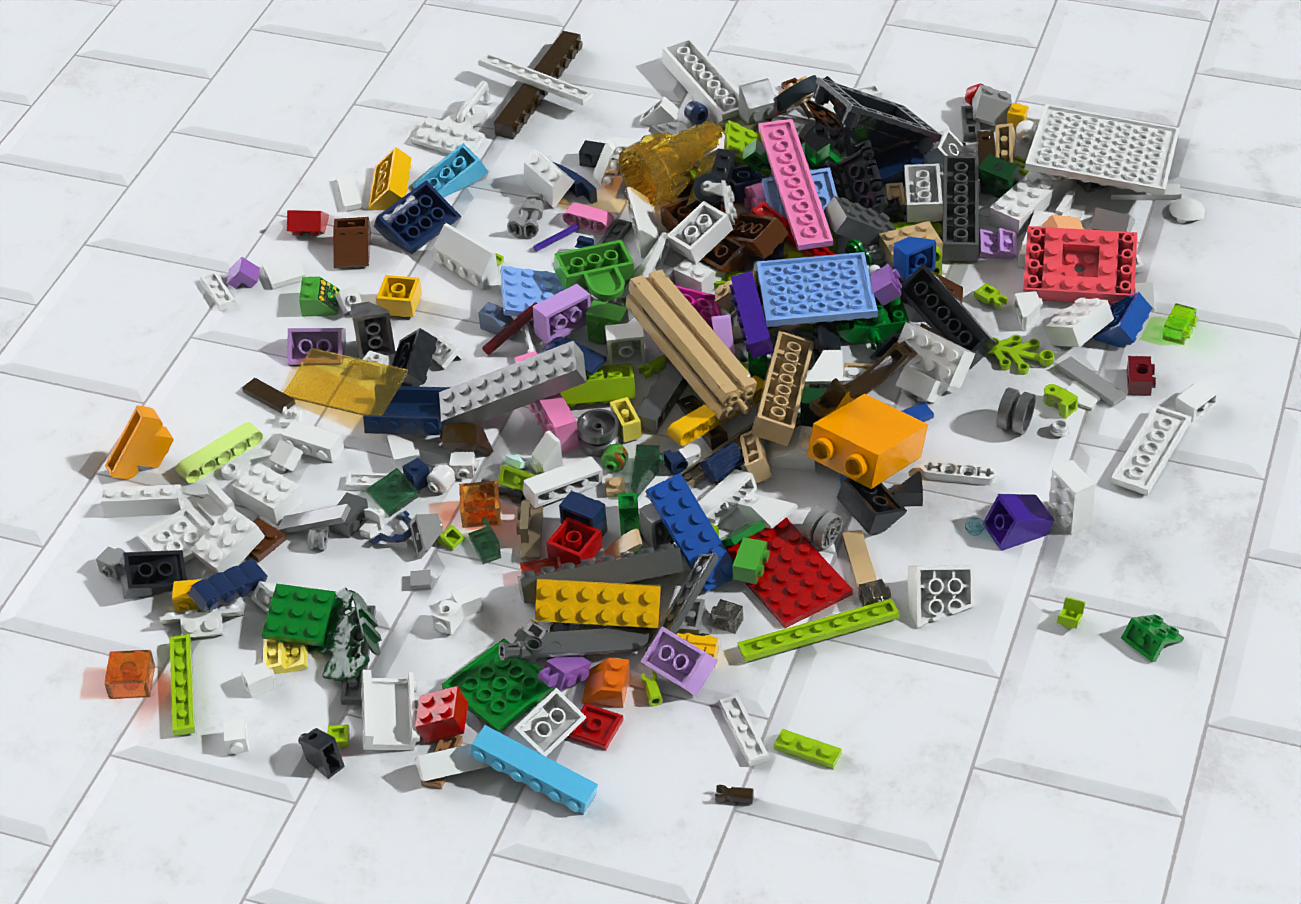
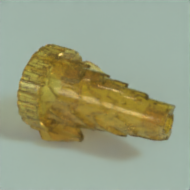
[618,120,723,206]

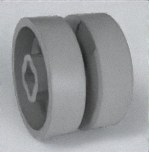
[801,505,843,549]

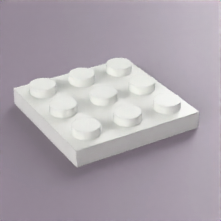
[137,506,209,563]

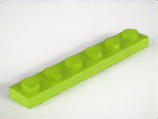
[169,634,195,736]

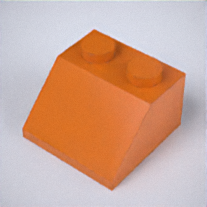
[582,658,630,708]

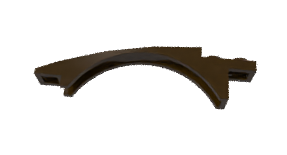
[809,341,918,419]

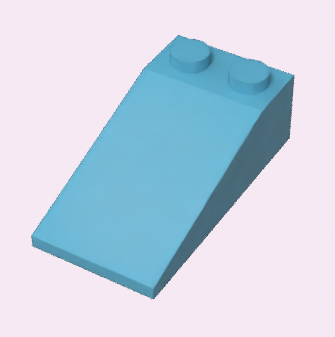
[411,143,488,197]

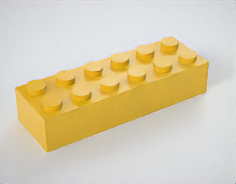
[535,579,661,628]

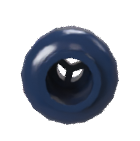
[684,101,709,125]

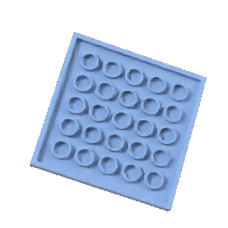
[757,252,878,327]

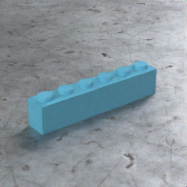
[471,725,598,815]

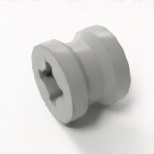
[307,529,328,550]

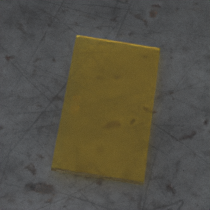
[283,348,409,416]

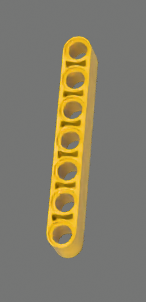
[667,375,764,446]

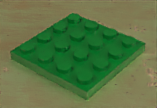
[442,638,556,732]

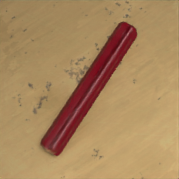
[482,302,538,355]

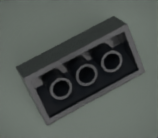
[687,148,735,211]

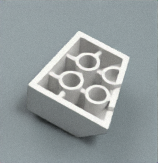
[908,565,975,628]

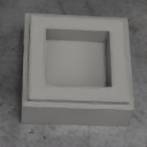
[410,570,431,590]

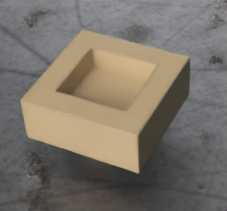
[605,477,626,498]

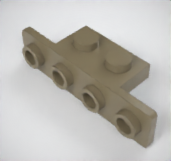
[516,500,544,560]

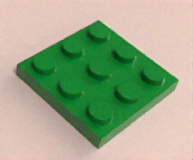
[262,583,336,647]

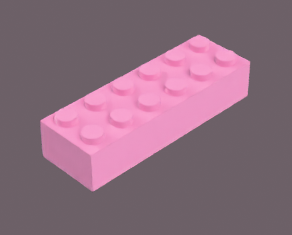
[515,351,579,454]

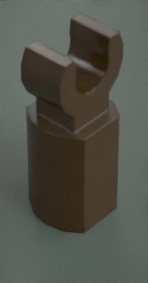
[715,785,754,804]

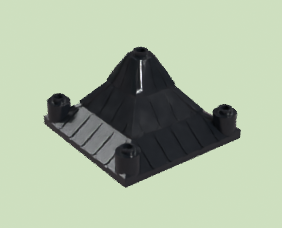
[813,77,942,160]

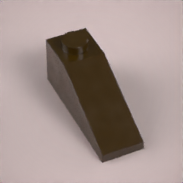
[976,131,995,166]

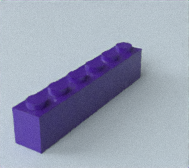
[729,271,774,358]

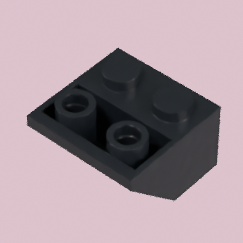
[813,322,841,363]

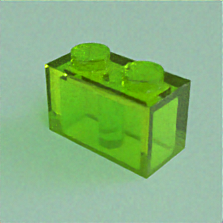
[1162,303,1198,345]

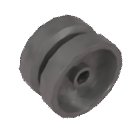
[996,387,1036,434]
[577,409,620,457]

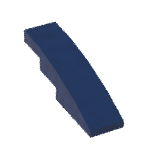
[553,162,597,204]

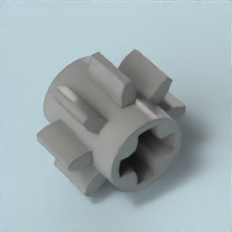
[867,244,885,266]

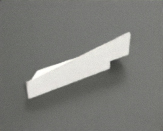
[619,232,671,302]

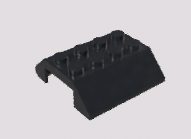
[815,140,888,214]

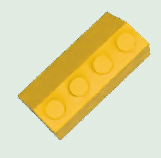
[368,147,412,210]

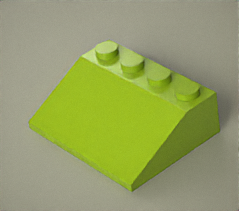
[560,363,636,407]

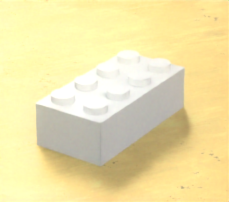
[904,164,943,223]
[897,322,975,388]

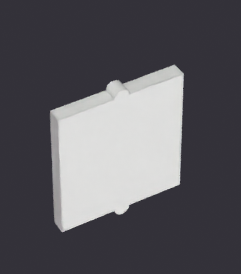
[1066,380,1100,411]

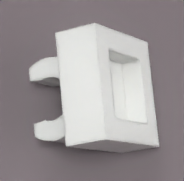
[279,407,303,428]

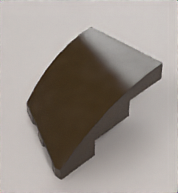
[439,423,494,456]

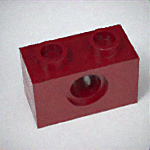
[1127,356,1156,396]

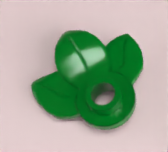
[845,239,872,265]

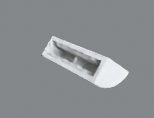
[698,469,757,526]
[415,744,490,781]

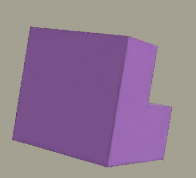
[227,257,260,289]

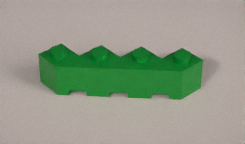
[743,139,841,171]

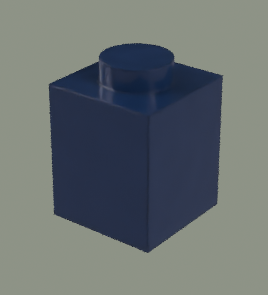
[402,458,430,493]

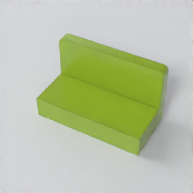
[497,465,537,492]

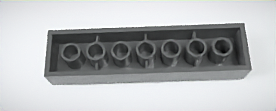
[942,156,979,262]
[517,543,684,603]

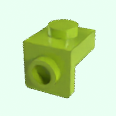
[1057,597,1086,629]

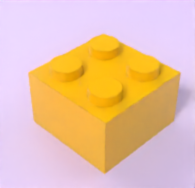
[376,275,422,317]

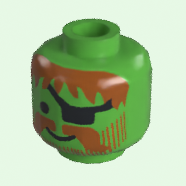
[601,444,629,472]

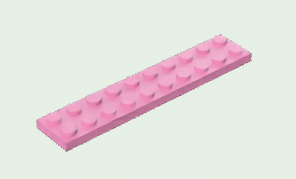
[758,119,833,250]

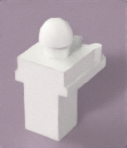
[359,507,385,539]

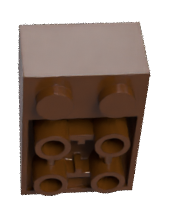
[333,217,371,268]

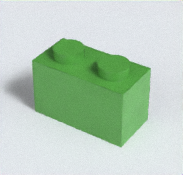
[732,537,770,584]

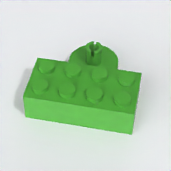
[554,240,634,302]

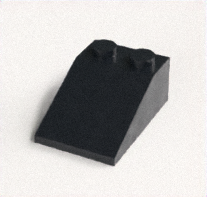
[803,123,845,154]
[119,550,187,599]

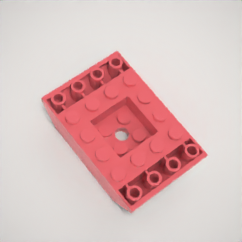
[1023,226,1137,305]

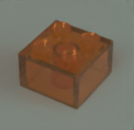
[459,480,501,528]
[104,650,155,699]

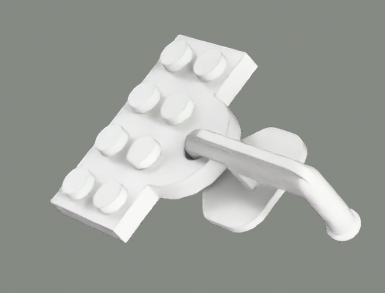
[411,80,492,154]

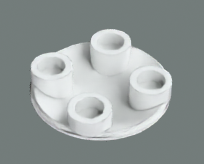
[1169,198,1205,224]

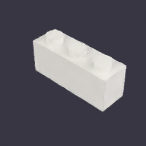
[281,420,344,463]

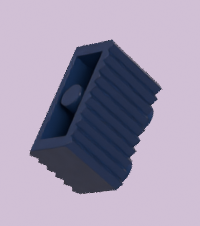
[699,442,745,483]

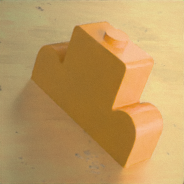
[105,405,174,479]

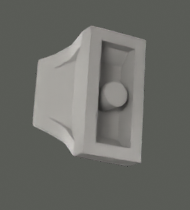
[679,599,714,634]

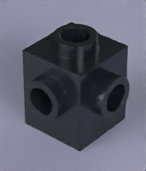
[884,198,906,223]

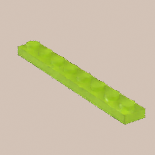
[737,598,899,662]

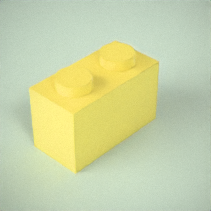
[610,397,642,443]

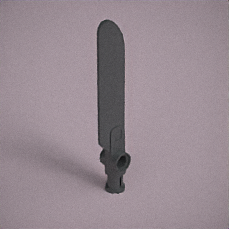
[499,627,653,664]

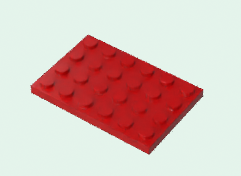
[725,517,853,628]

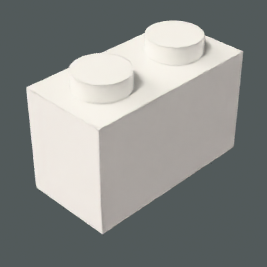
[1175,379,1219,422]

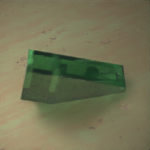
[631,445,664,497]

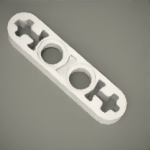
[921,460,997,486]

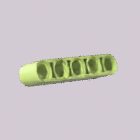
[176,422,263,483]

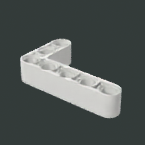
[593,137,682,188]

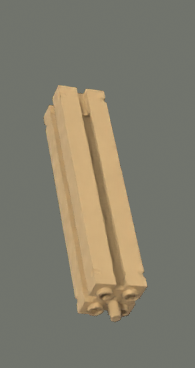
[625,269,757,420]

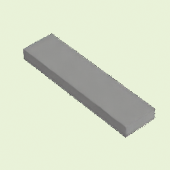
[1057,356,1126,407]
[278,504,351,534]

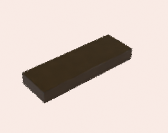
[242,377,296,413]

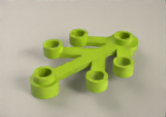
[988,335,1055,375]

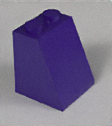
[982,494,1055,550]

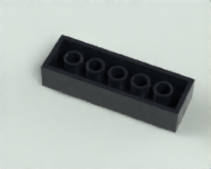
[900,264,998,369]

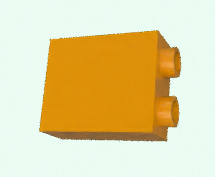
[807,394,929,489]

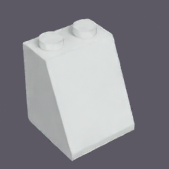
[805,350,844,389]

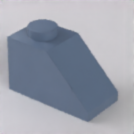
[478,302,520,340]

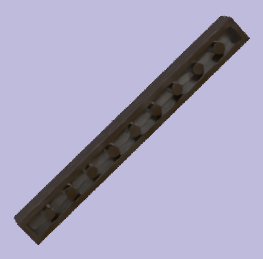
[494,31,583,139]

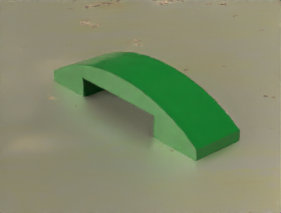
[618,492,642,553]

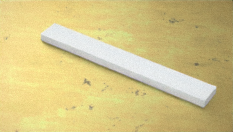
[478,53,593,105]

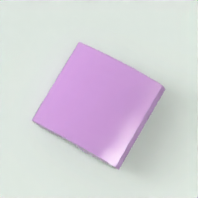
[979,228,1017,259]

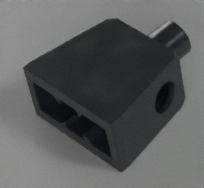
[298,728,345,779]

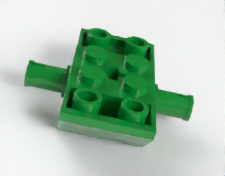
[833,298,909,350]

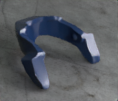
[369,510,412,544]

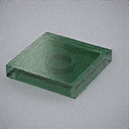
[366,468,420,517]

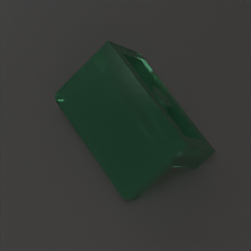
[468,517,501,564]

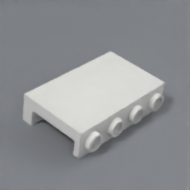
[361,670,420,751]

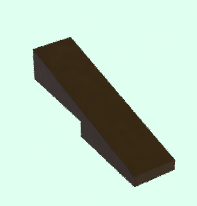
[677,395,728,451]

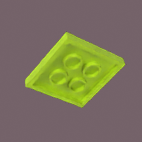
[724,120,771,177]

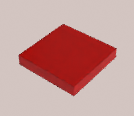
[567,703,624,751]

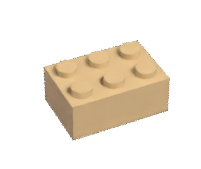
[879,221,943,268]

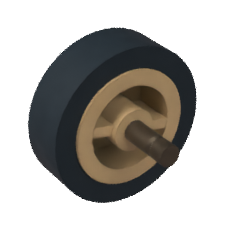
[776,75,817,119]

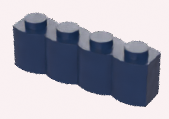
[188,559,268,612]

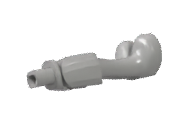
[507,193,544,239]

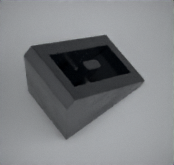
[892,471,923,507]

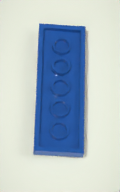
[645,473,734,594]

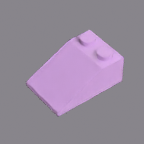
[640,626,718,696]

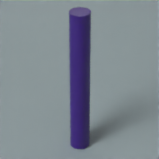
[533,224,579,252]

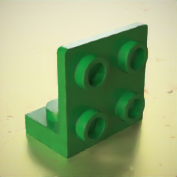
[1121,614,1184,662]

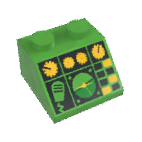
[299,276,340,317]

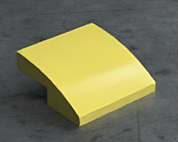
[263,639,308,674]

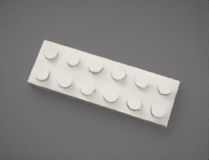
[1111,405,1191,496]

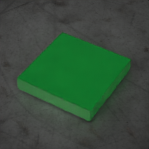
[720,521,765,547]

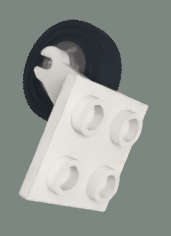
[693,173,737,225]

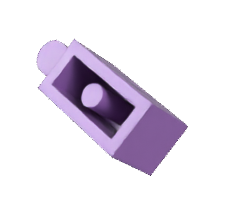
[870,264,902,306]
[538,655,591,691]

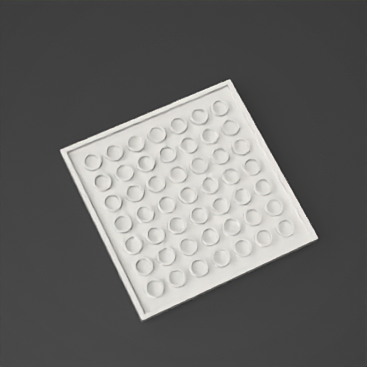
[1024,104,1180,196]

